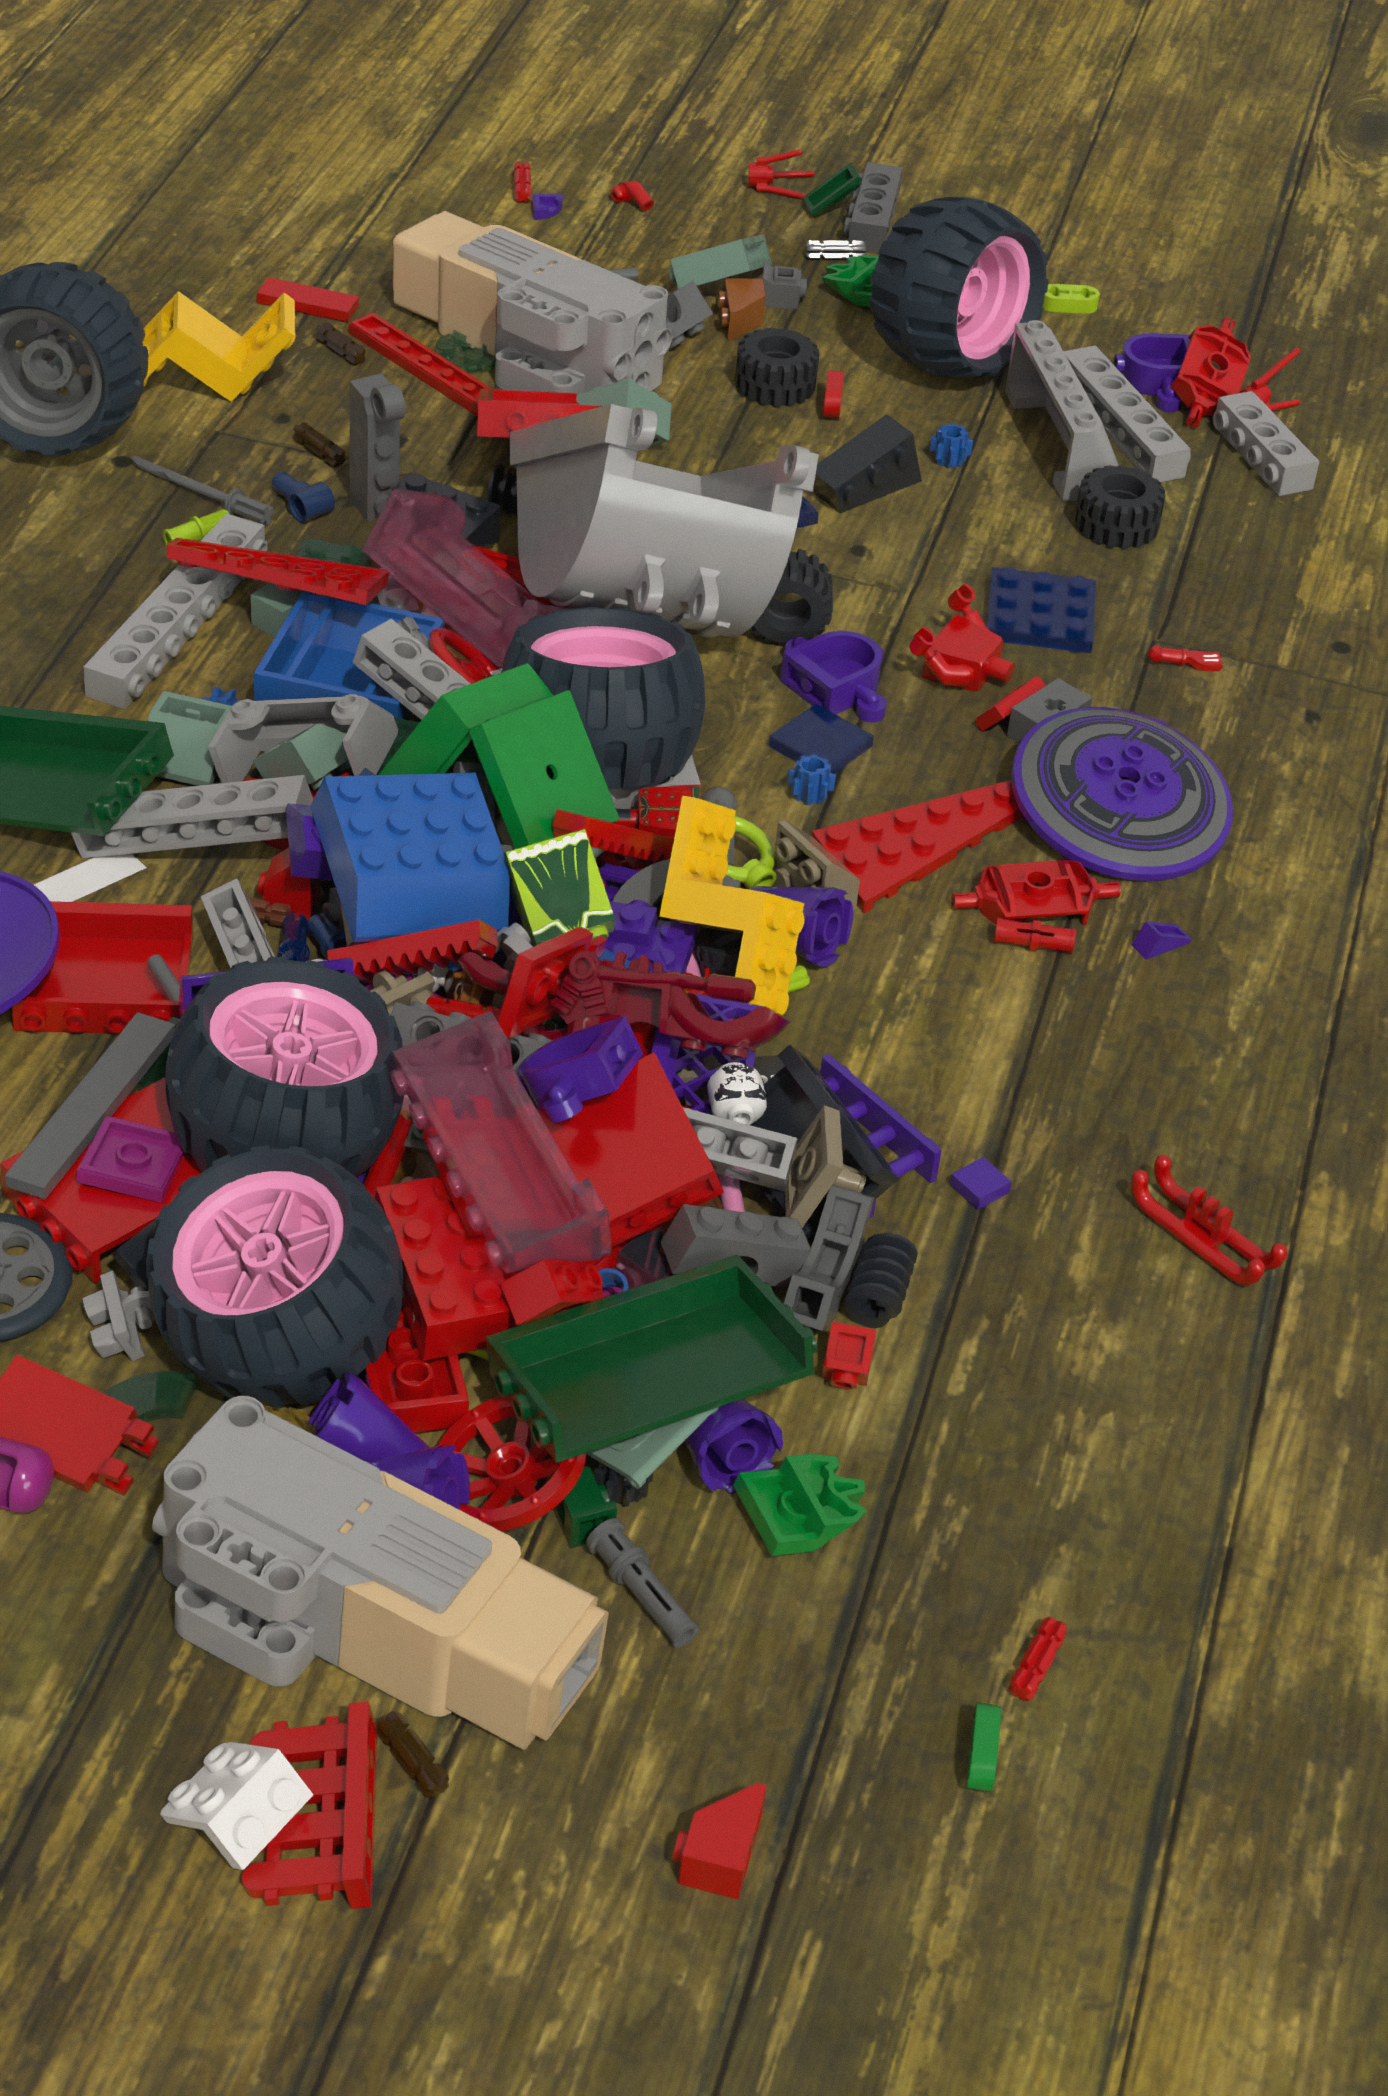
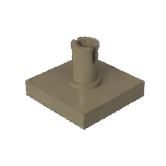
[785,1105,866,1228]

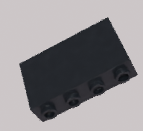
[750,1045,900,1241]

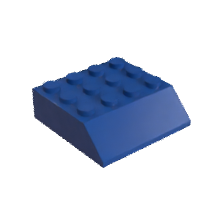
[254,590,444,741]
[310,773,510,942]

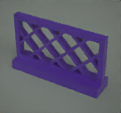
[651,994,763,1115]

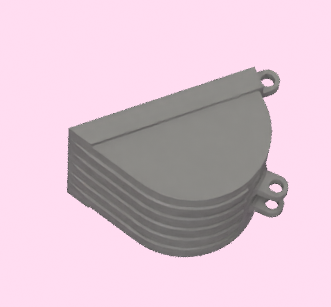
[510,404,819,638]

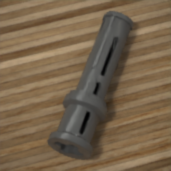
[586,1518,699,1648]

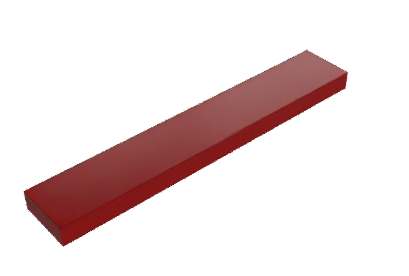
[348,313,492,417]

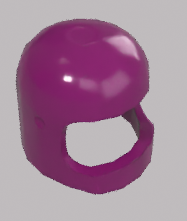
[0,1436,54,1514]

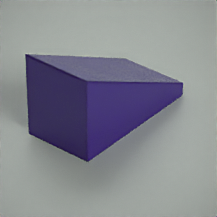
[1131,921,1192,959]

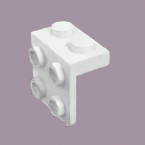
[160,1742,313,1870]

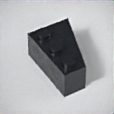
[813,414,922,514]
[391,472,501,572]

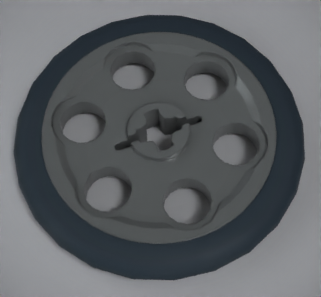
[0,1213,73,1342]

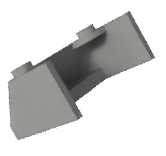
[208,694,398,783]

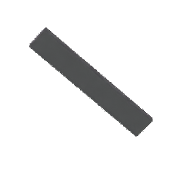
[5,1012,175,1199]

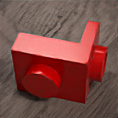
[822,1322,876,1389]

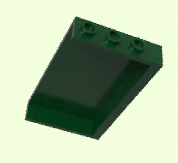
[0,706,174,836]
[486,1254,817,1463]

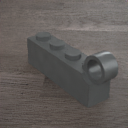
[350,373,405,522]

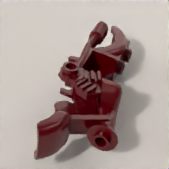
[458,951,791,1066]

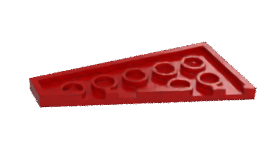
[166,538,390,605]
[811,780,1024,914]

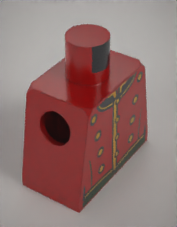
[614,785,701,838]

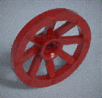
[438,1396,586,1531]

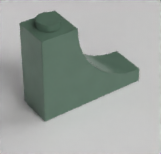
[669,234,772,289]

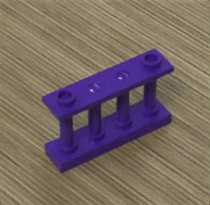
[820,1054,942,1219]

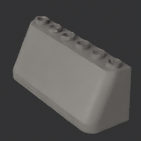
[1005,320,1119,502]

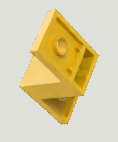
[143,291,296,402]
[659,796,805,1015]

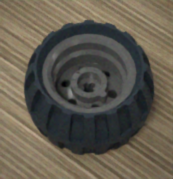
[0,262,148,456]

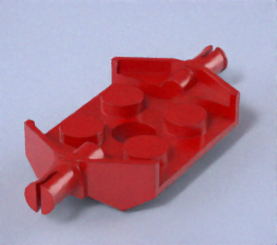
[1171,317,1251,428]
[951,860,1121,926]

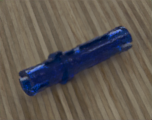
[277,913,310,962]

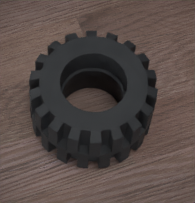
[735,328,820,406]
[1075,465,1166,548]
[751,549,833,647]

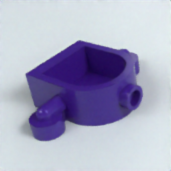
[1113,333,1190,412]
[780,631,886,723]
[516,1016,643,1123]

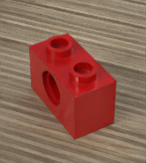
[500,1259,605,1326]

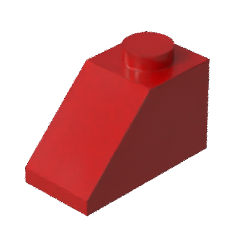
[258,847,320,920]
[672,1783,767,1900]

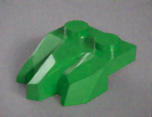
[822,255,879,309]
[733,1454,867,1556]

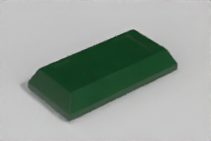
[802,163,862,217]

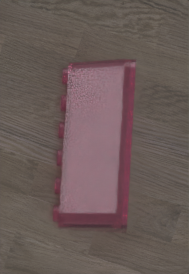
[390,1011,612,1273]

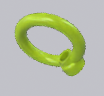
[726,816,777,890]

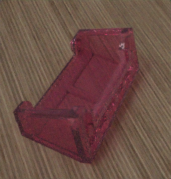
[362,488,582,669]

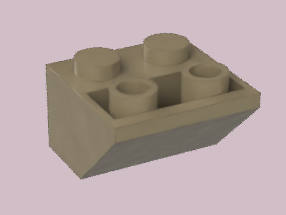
[773,820,860,911]

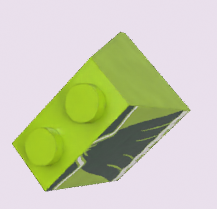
[505,829,615,947]

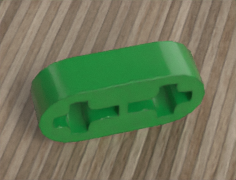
[966,1702,1002,1792]

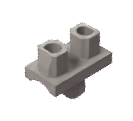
[82,1270,155,1362]

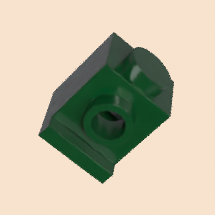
[553,1467,618,1548]

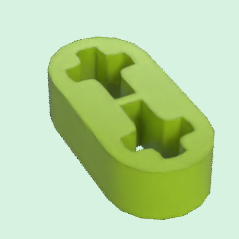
[1042,284,1100,314]

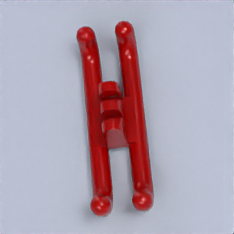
[1131,1155,1288,1286]

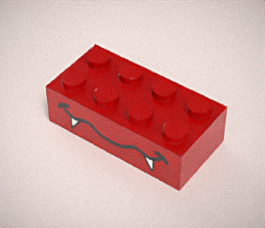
[375,1176,515,1361]

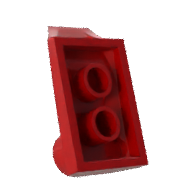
[364,1309,469,1433]

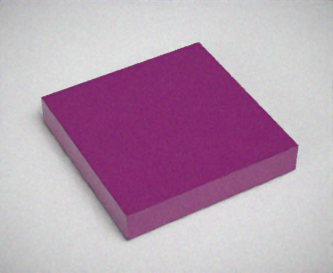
[76,1116,185,1203]

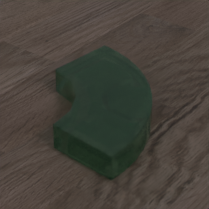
[103,1371,198,1422]

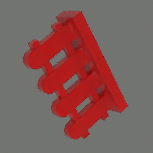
[242,1701,377,1909]

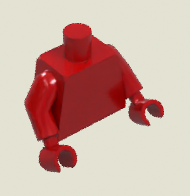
[909,584,1015,692]

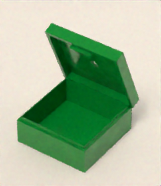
[379,663,620,849]

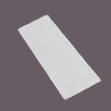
[34,853,147,902]

